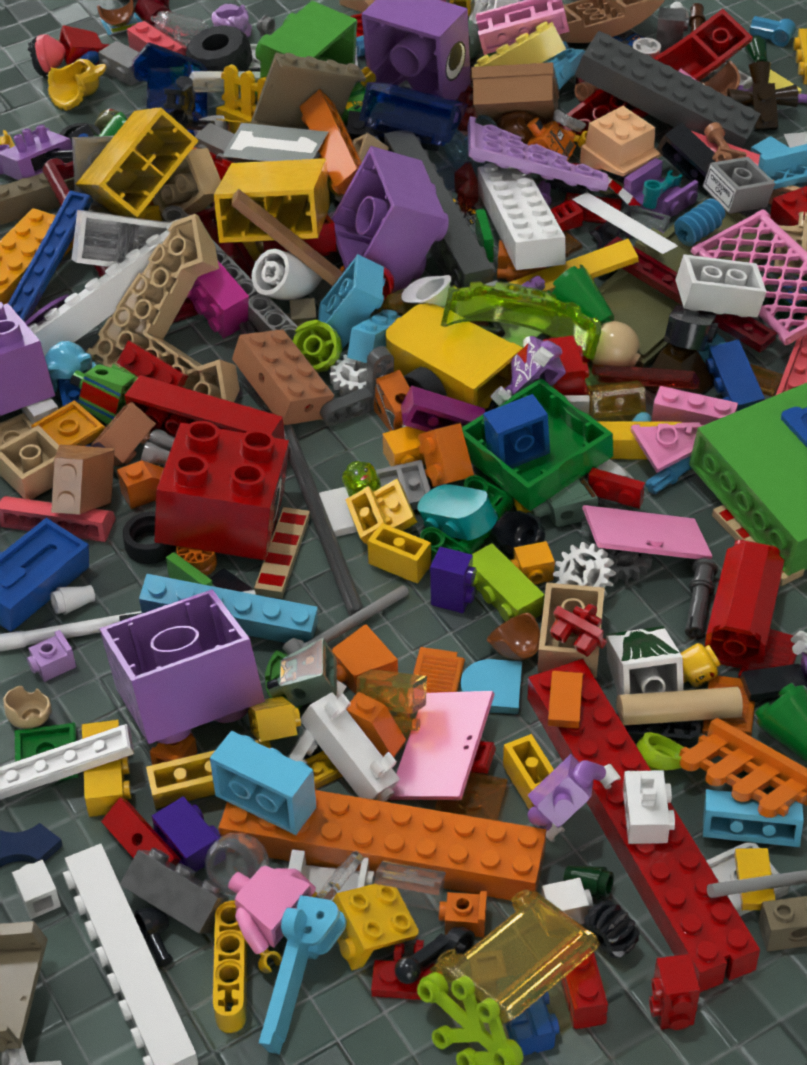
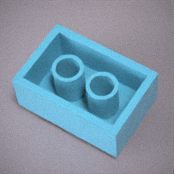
[318,254,385,348]
[210,731,317,835]

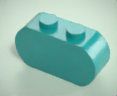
[417,484,498,540]

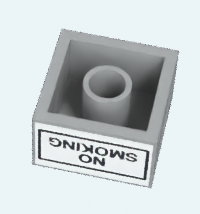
[703,157,775,214]

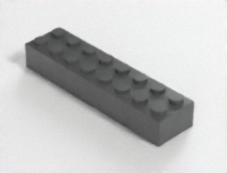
[574,31,760,148]

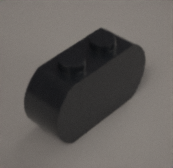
[664,305,719,350]

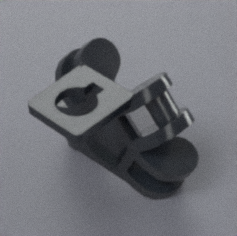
[163,76,215,130]

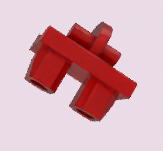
[550,604,607,657]

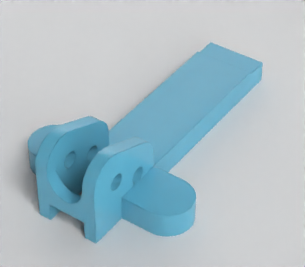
[259,895,347,1055]

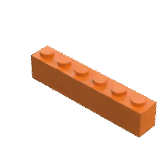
[299,89,362,195]

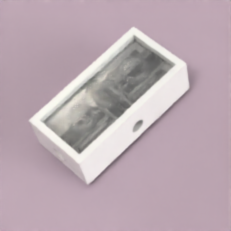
[72,210,171,267]

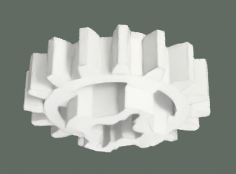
[330,354,383,396]
[553,542,616,596]

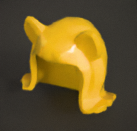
[48,59,107,111]

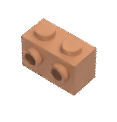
[91,402,156,466]

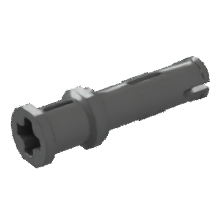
[685,558,718,638]

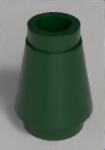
[745,36,768,63]
[563,865,614,899]

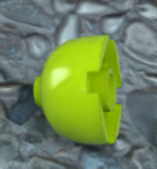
[292,320,342,373]

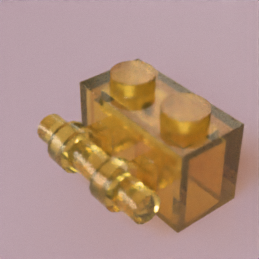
[356,669,427,733]

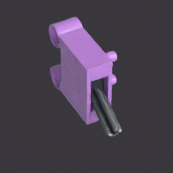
[0,125,73,180]

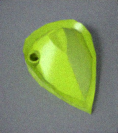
[636,732,683,771]

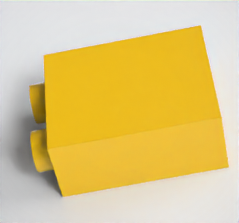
[76,107,199,218]
[214,158,330,243]

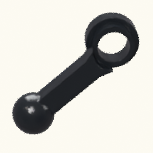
[394,927,475,984]

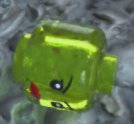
[341,461,381,497]

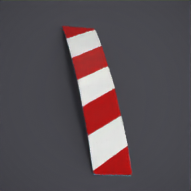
[571,163,641,206]

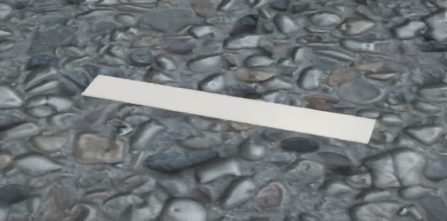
[572,192,678,254]

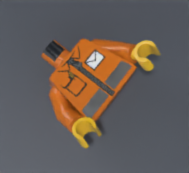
[527,118,588,161]

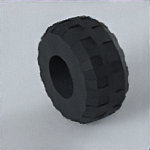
[186,25,253,72]

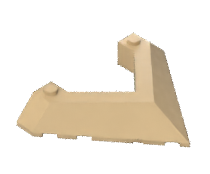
[86,214,240,402]

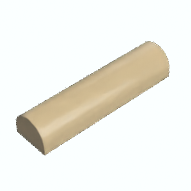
[616,687,743,726]

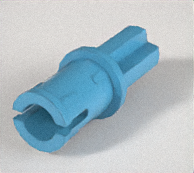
[645,457,692,494]

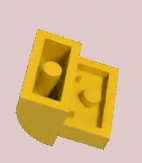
[345,479,418,544]

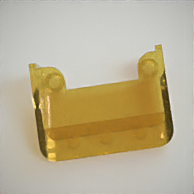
[429,890,600,1024]

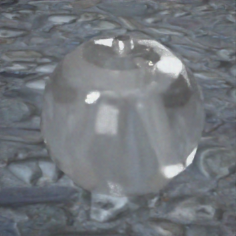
[205,833,269,896]

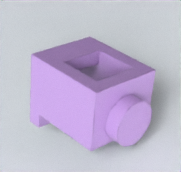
[27,630,76,682]

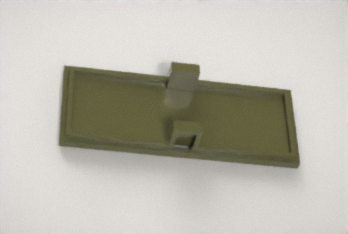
[563,197,776,371]

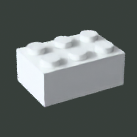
[676,254,767,317]

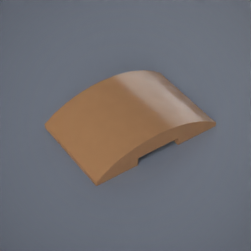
[559,0,665,43]

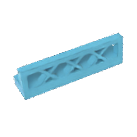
[758,144,807,190]

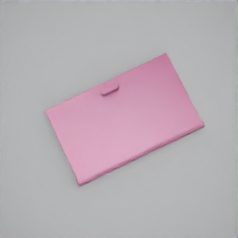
[582,505,712,560]
[389,691,495,800]

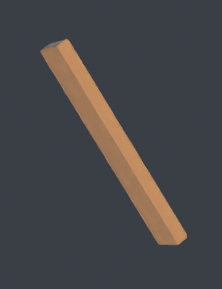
[232,189,343,286]

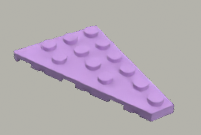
[468,116,609,192]

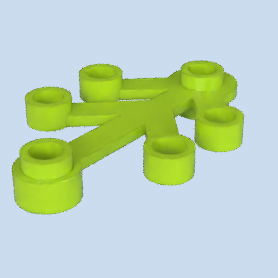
[417,972,523,1065]

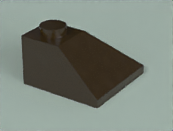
[642,344,714,395]

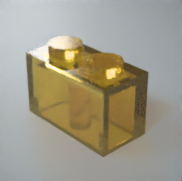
[587,381,646,418]

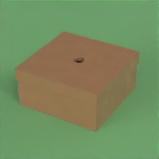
[472,62,559,126]

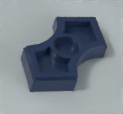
[0,823,63,868]

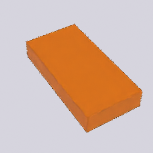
[548,671,583,728]

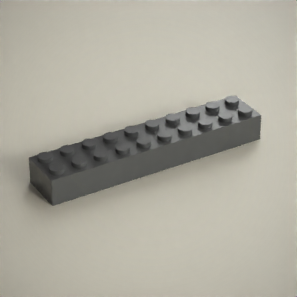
[384,128,495,294]

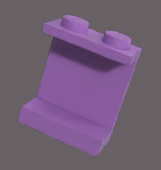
[624,158,698,221]

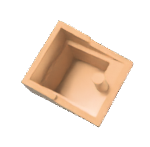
[580,106,663,176]

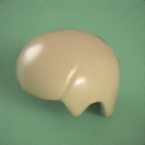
[3,686,52,729]

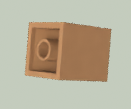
[51,444,115,515]

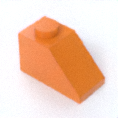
[117,460,164,509]
[346,691,406,758]

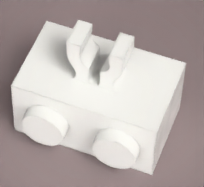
[623,771,675,844]

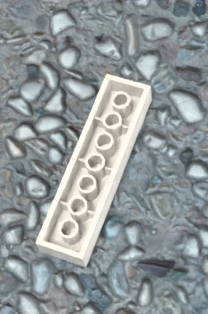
[477,163,566,270]

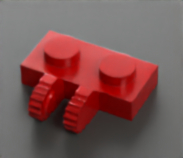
[371,940,441,1000]

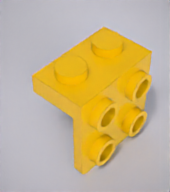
[332,881,419,970]

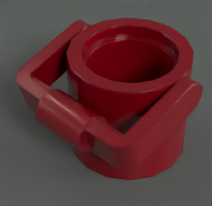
[135,0,172,30]

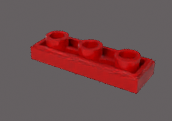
[101,797,181,866]

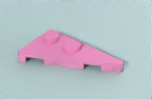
[630,422,703,473]

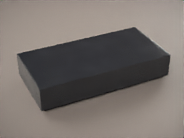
[741,664,807,701]

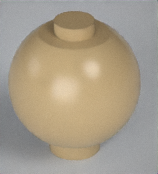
[584,321,641,373]

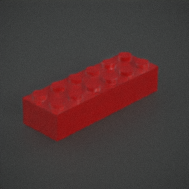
[124,375,285,439]

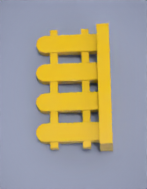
[216,64,267,121]

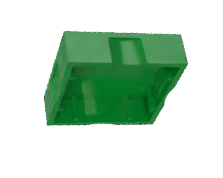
[462,378,613,511]

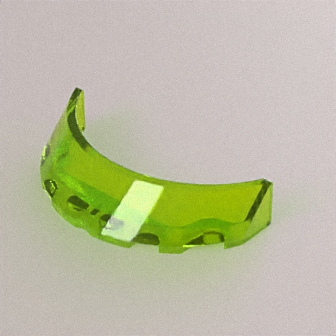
[441,281,601,360]

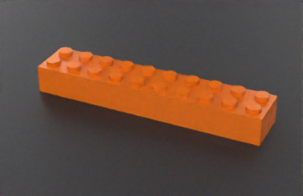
[218,790,547,905]

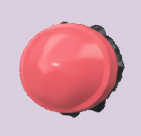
[28,34,66,77]

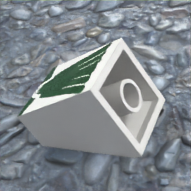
[606,626,684,695]

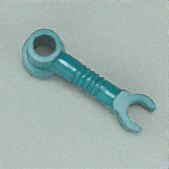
[643,170,682,209]

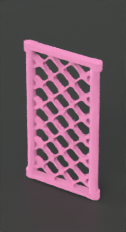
[691,209,807,346]

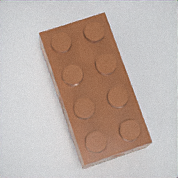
[232,329,334,425]

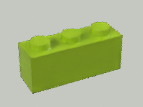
[472,543,545,621]

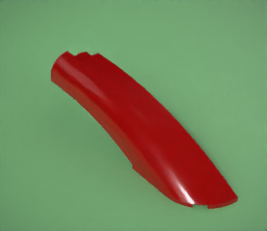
[558,9,752,136]

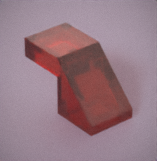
[454,161,479,213]

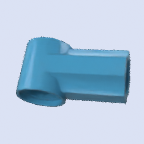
[749,16,796,47]

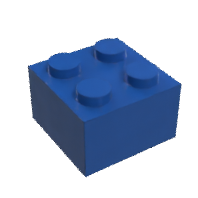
[483,394,550,469]

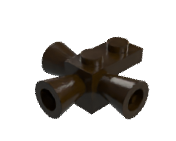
[727,61,798,131]

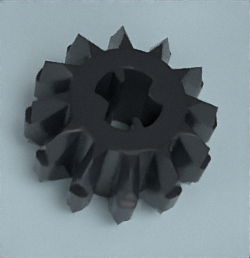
[584,900,640,958]

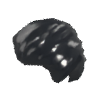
[492,510,546,556]

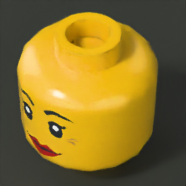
[681,643,721,687]

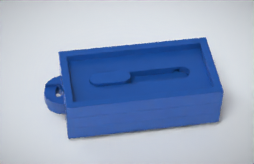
[0,518,89,632]

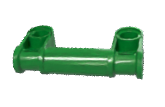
[420,475,514,564]

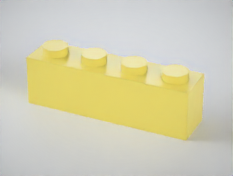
[474,22,566,67]

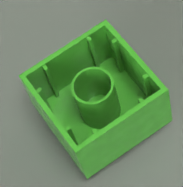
[255,1,357,96]

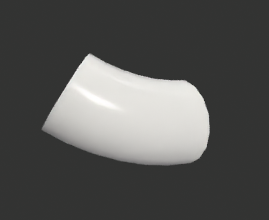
[252,249,322,300]

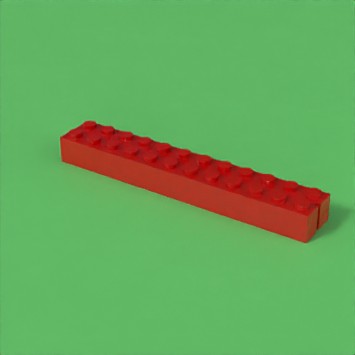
[527,659,760,992]

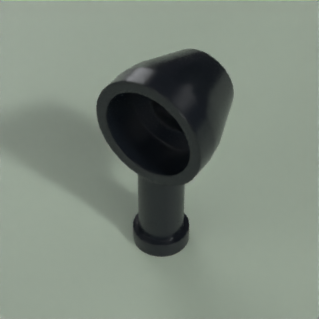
[134,908,173,967]

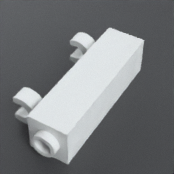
[300,692,400,802]

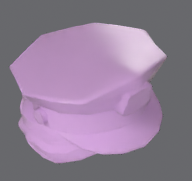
[211,4,252,38]

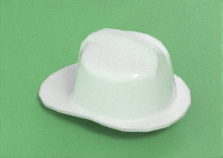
[401,275,454,309]

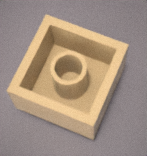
[0,425,59,500]

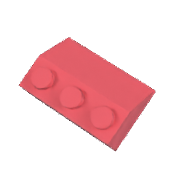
[127,21,187,78]

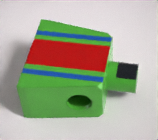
[70,365,135,425]

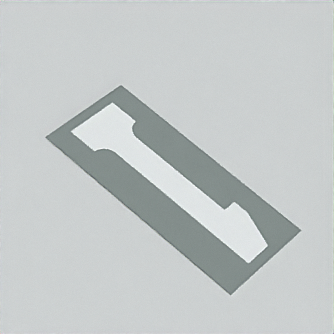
[222,123,328,161]

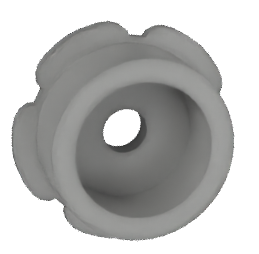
[257,15,276,36]

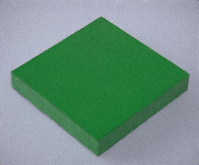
[475,209,494,263]
[15,723,79,780]

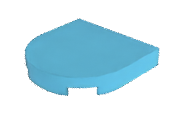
[461,659,522,714]

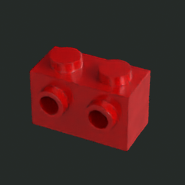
[649,954,700,1030]

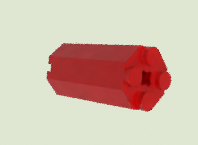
[704,540,785,669]

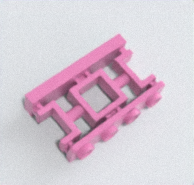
[476,0,570,55]

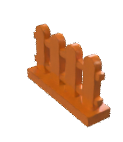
[679,718,807,818]

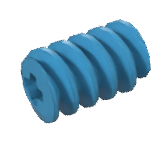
[674,198,725,246]

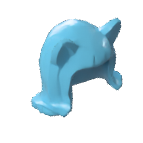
[45,341,96,392]

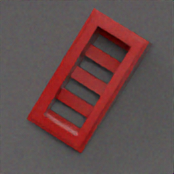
[550,200,583,231]

